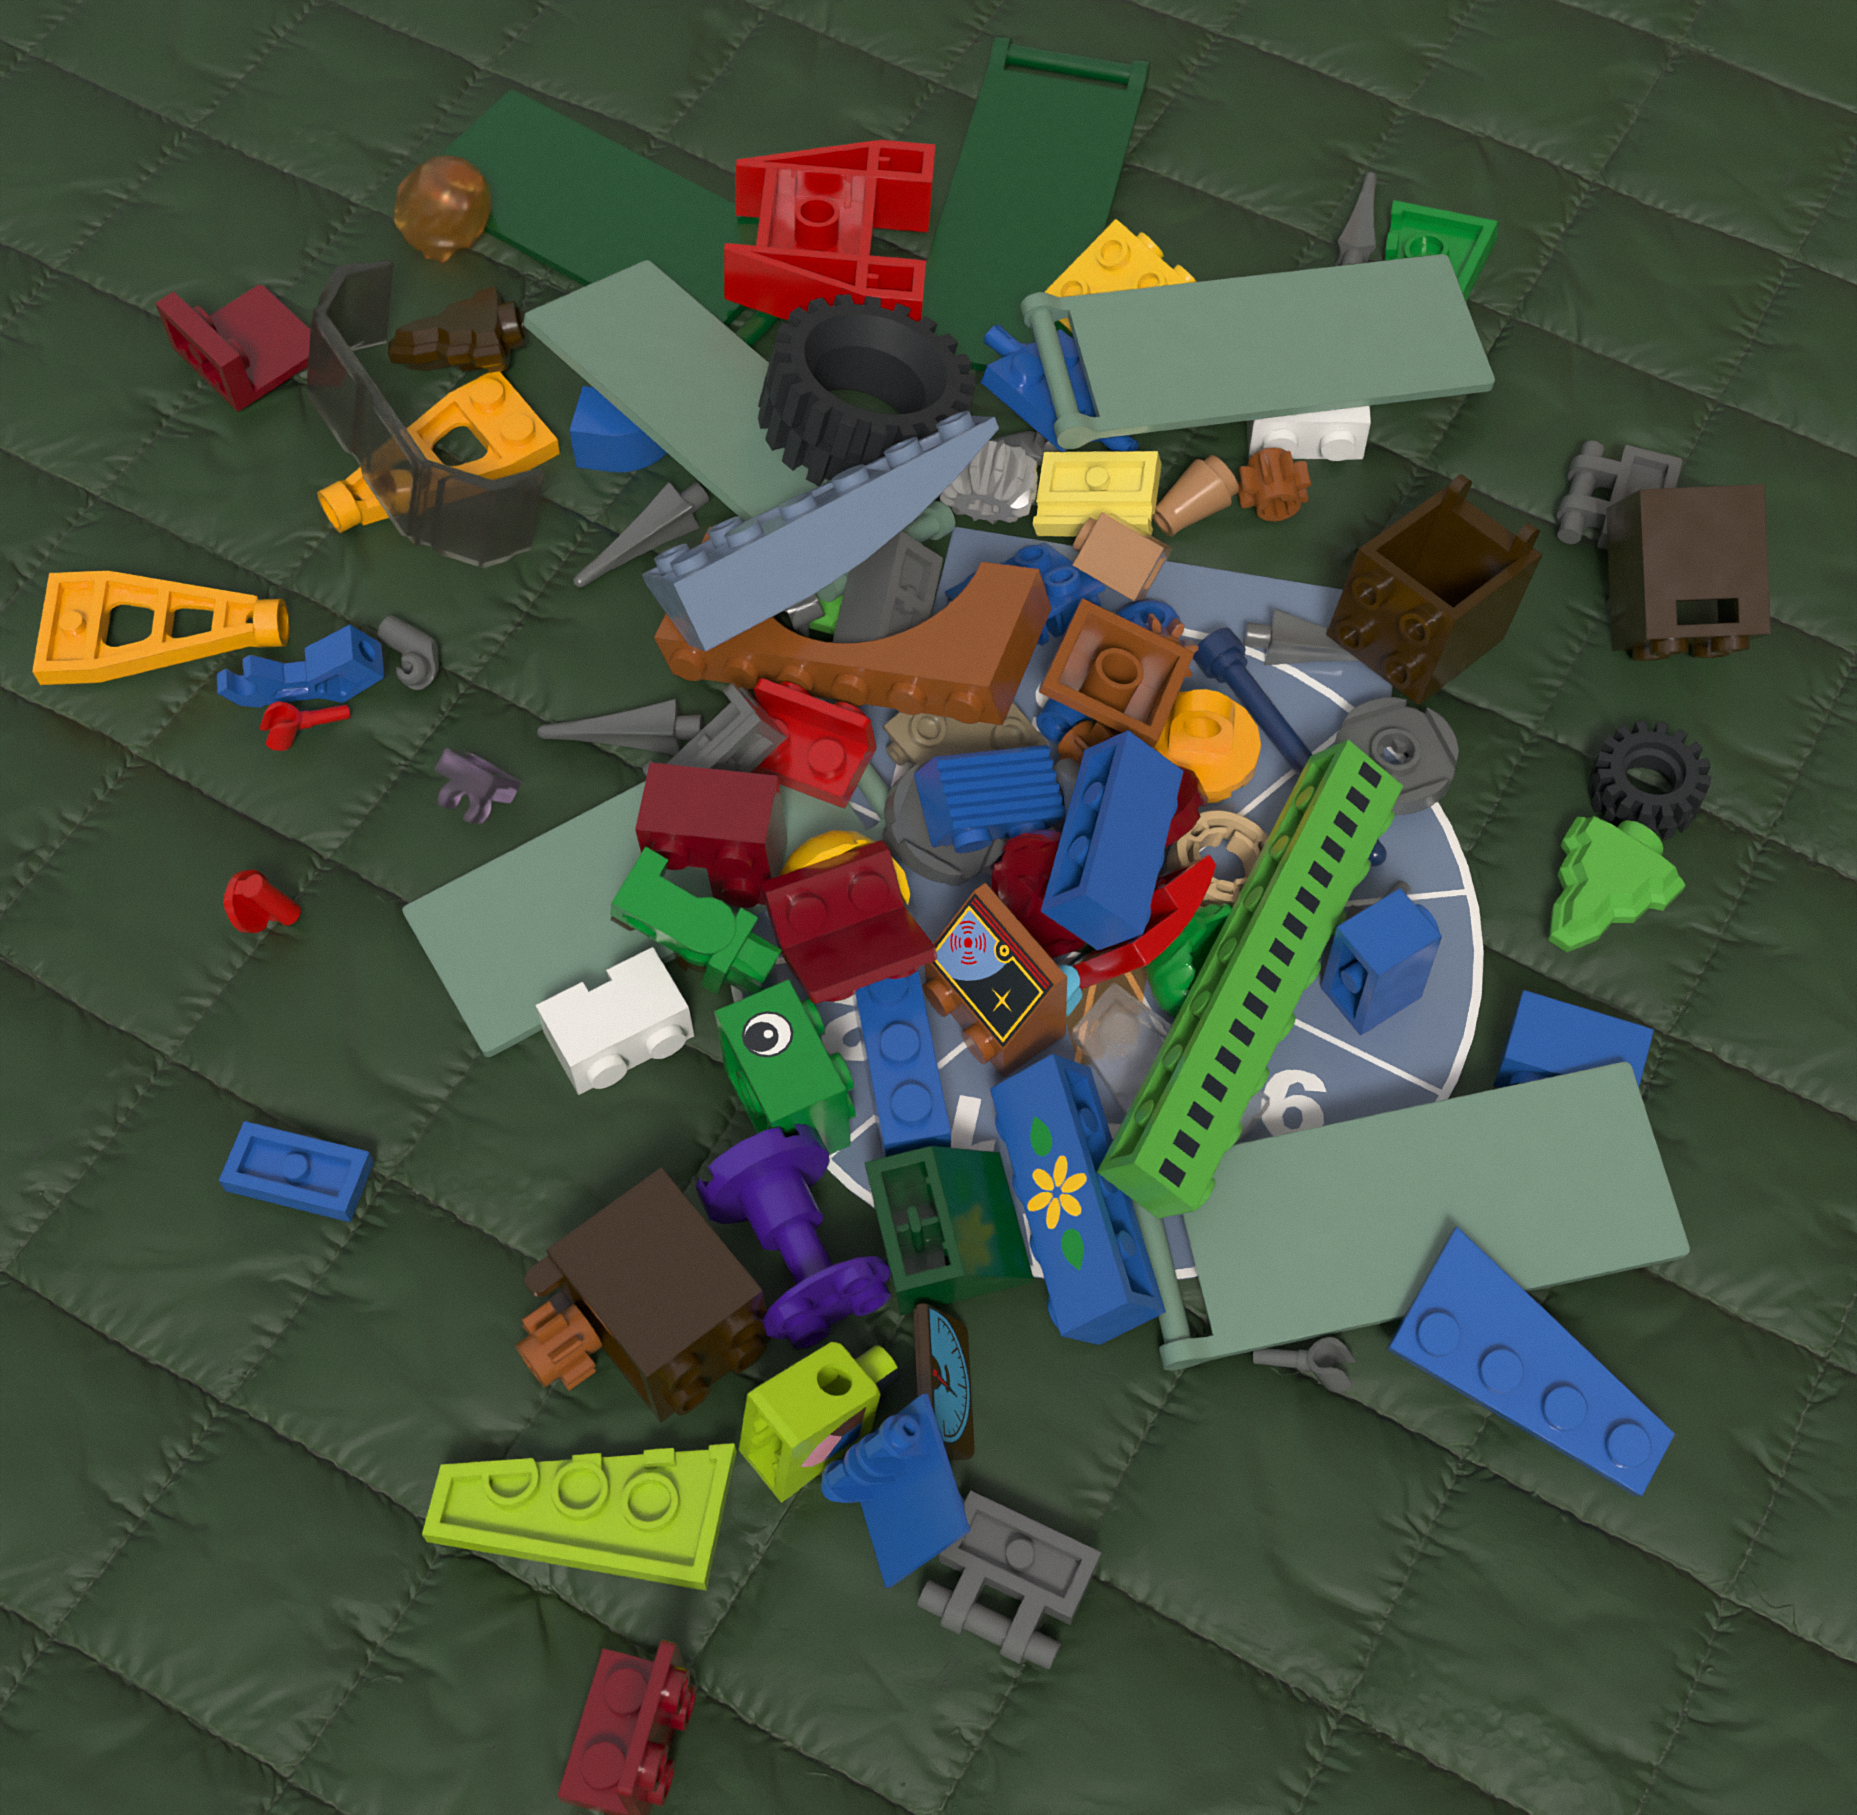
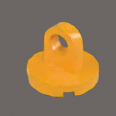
[1152,689,1261,803]

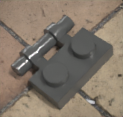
[1557,441,1683,550]
[917,1490,1102,1670]

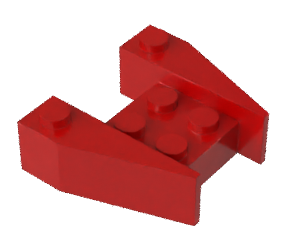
[724,140,935,322]

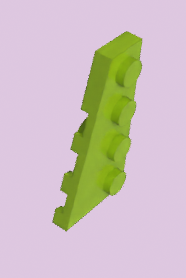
[422,1443,736,1591]

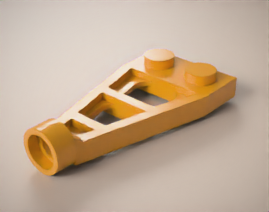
[317,371,560,533]
[32,571,290,685]

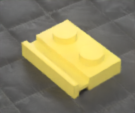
[1033,451,1162,536]

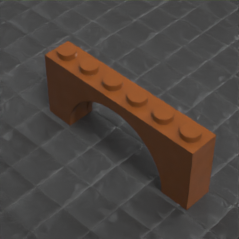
[654,527,1052,726]

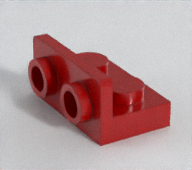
[751,678,877,809]

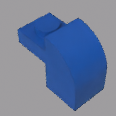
[569,386,667,472]

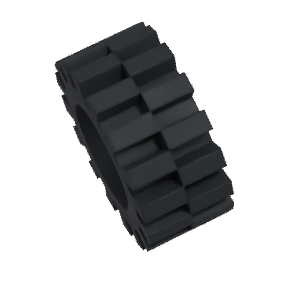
[1587,721,1712,841]

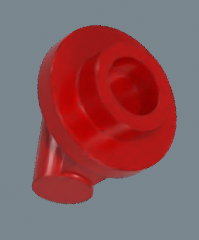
[224,870,301,933]

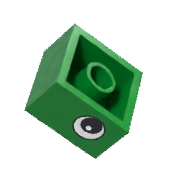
[715,979,856,1155]

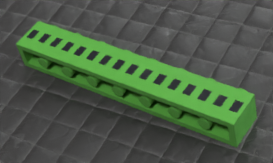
[1097,739,1403,1219]

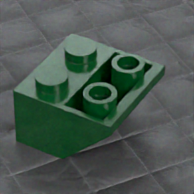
[864,1146,1034,1315]

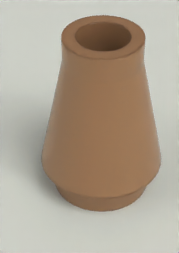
[1152,455,1239,537]

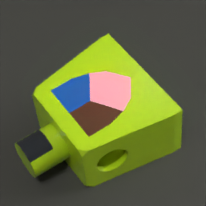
[739,1342,900,1503]

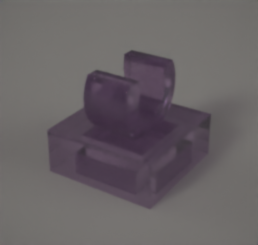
[434,748,522,824]

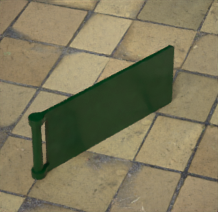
[921,36,1150,372]
[410,90,780,348]

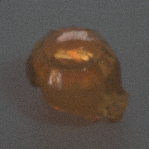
[394,155,491,263]

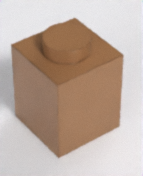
[1073,512,1173,601]

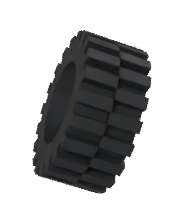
[758,295,976,486]

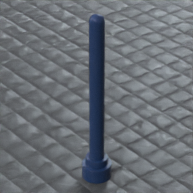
[1193,628,1387,867]

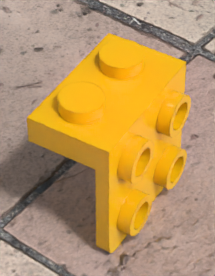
[1045,219,1197,334]

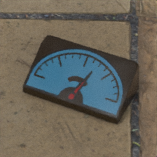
[913,1304,975,1461]

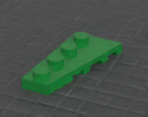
[1385,200,1498,302]

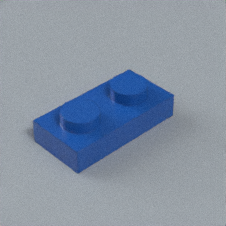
[219,1121,374,1222]

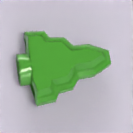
[1548,816,1686,953]

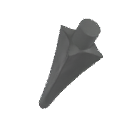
[1333,171,1377,267]
[573,482,710,588]
[1243,609,1359,666]
[537,699,705,755]

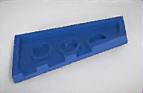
[1386,1227,1675,1497]

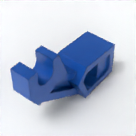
[217,625,384,708]

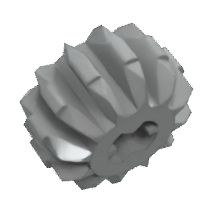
[940,440,1038,524]

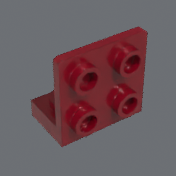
[155,285,327,412]
[759,840,938,1004]
[558,1640,697,1815]

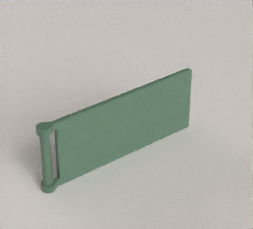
[1020,254,1495,449]
[523,260,956,602]
[402,696,890,1057]
[1131,1062,1690,1371]

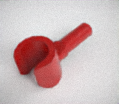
[259,701,350,751]

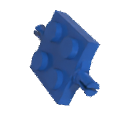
[981,324,1139,453]

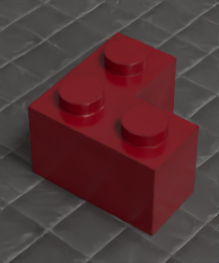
[635,763,788,908]

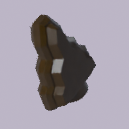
[388,286,527,373]

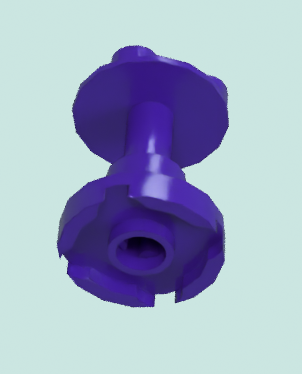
[695,1124,891,1350]

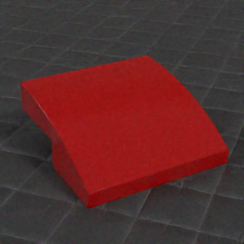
[1072,854,1216,989]

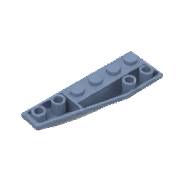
[642,411,999,652]

